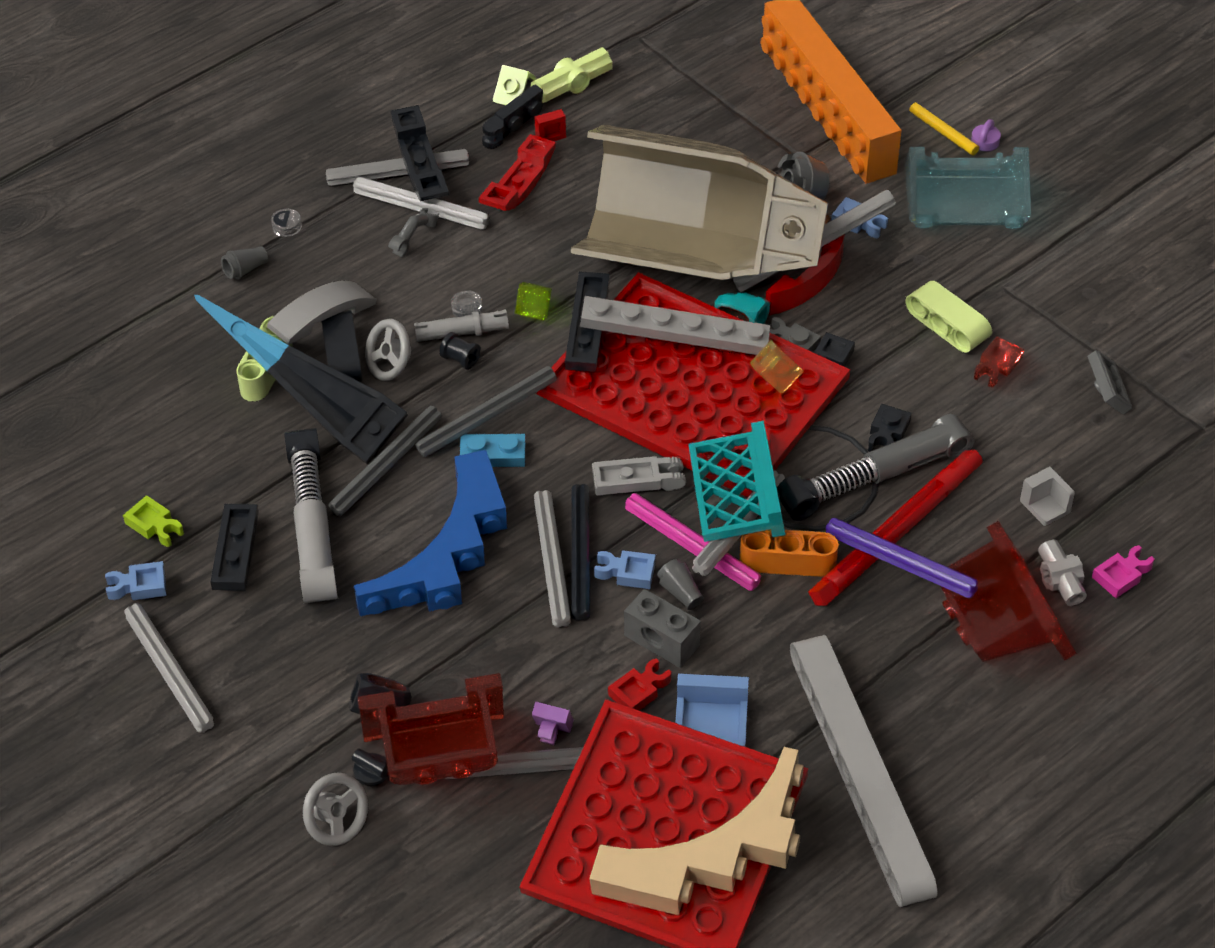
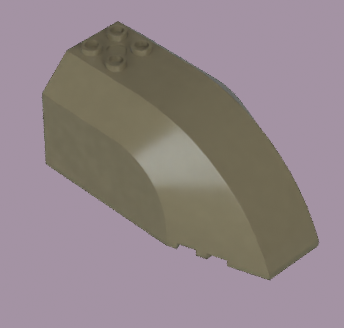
[571,125,828,280]

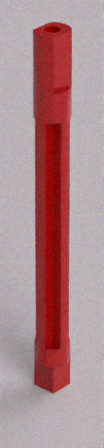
[808,450,983,606]

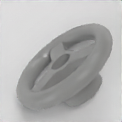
[365,319,411,381]
[303,773,368,846]

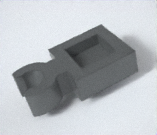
[770,317,821,352]

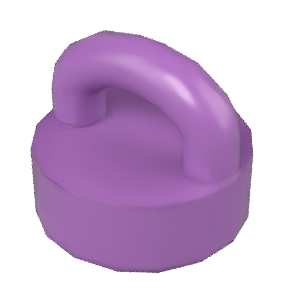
[971,119,1001,151]

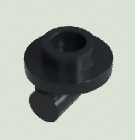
[352,748,390,786]

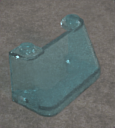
[905,147,1031,229]

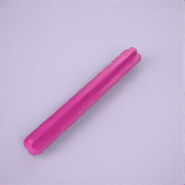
[625,493,761,591]

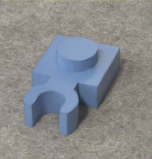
[832,197,888,238]
[594,550,656,589]
[105,561,166,600]

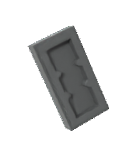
[1087,350,1132,415]

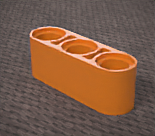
[740,529,839,577]

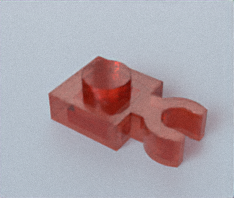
[974,337,1024,387]

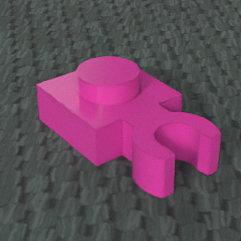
[1092,545,1154,598]

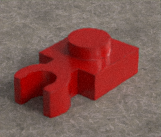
[608,658,672,711]

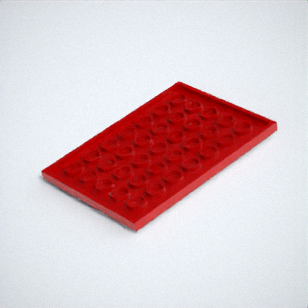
[535,272,850,498]

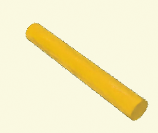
[909,102,979,156]

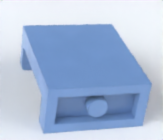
[675,674,749,747]

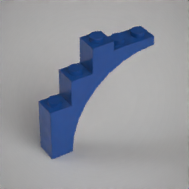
[354,450,507,616]

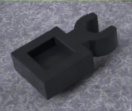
[868,403,912,452]

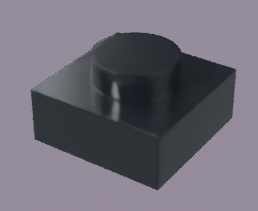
[814,332,855,367]

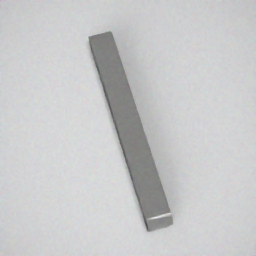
[790,635,937,907]

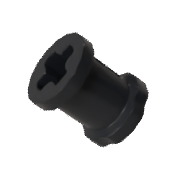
[439,332,481,370]

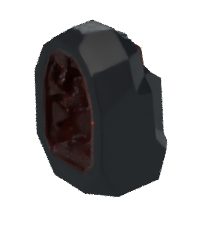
[349,673,412,719]

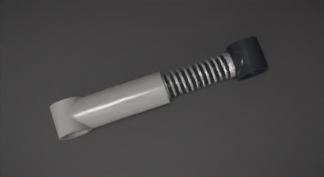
[284,428,338,603]

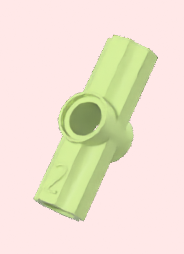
[531,47,612,103]

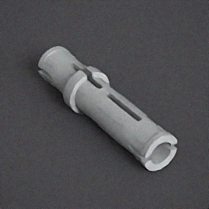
[414,309,509,342]

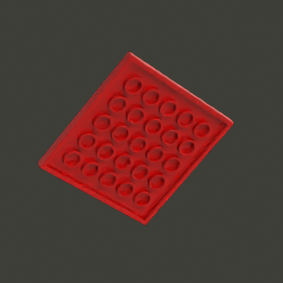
[519,699,808,948]

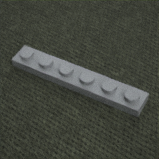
[580,296,770,356]

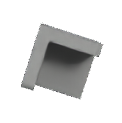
[1020,466,1075,526]

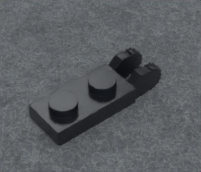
[482,85,543,149]

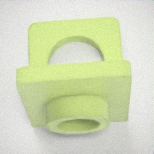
[493,65,536,105]

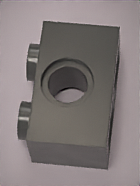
[624,589,701,668]

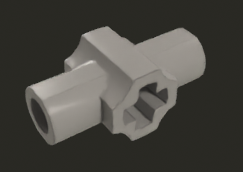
[1038,539,1087,606]

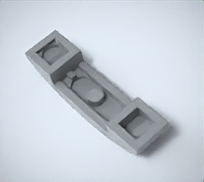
[267,281,377,345]

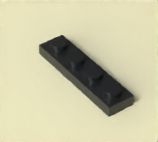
[565,271,610,372]

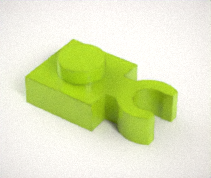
[123,495,184,547]

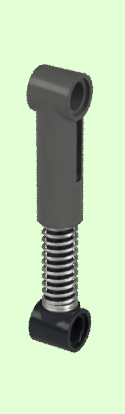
[777,414,975,521]

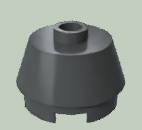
[777,152,829,200]

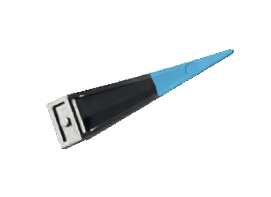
[194,295,408,465]

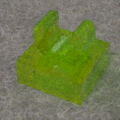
[515,282,552,321]

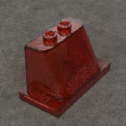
[940,521,1077,662]
[357,673,504,785]

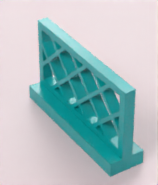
[689,421,786,542]

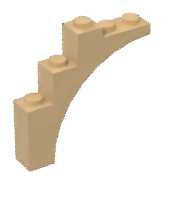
[589,747,804,915]

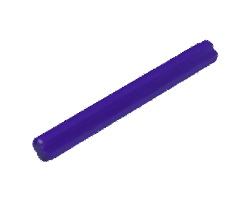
[826,518,978,598]

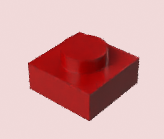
[535,109,566,141]

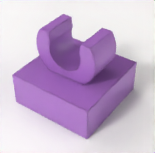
[532,702,574,745]

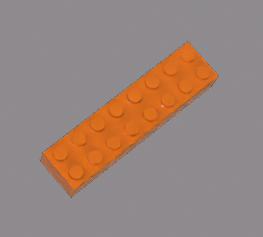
[761,0,902,184]

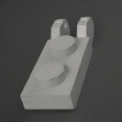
[592,456,686,495]

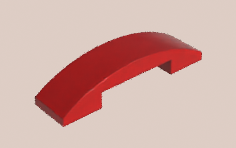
[479,134,556,211]
[766,234,845,315]

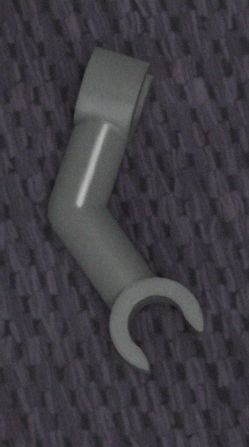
[388,208,439,257]

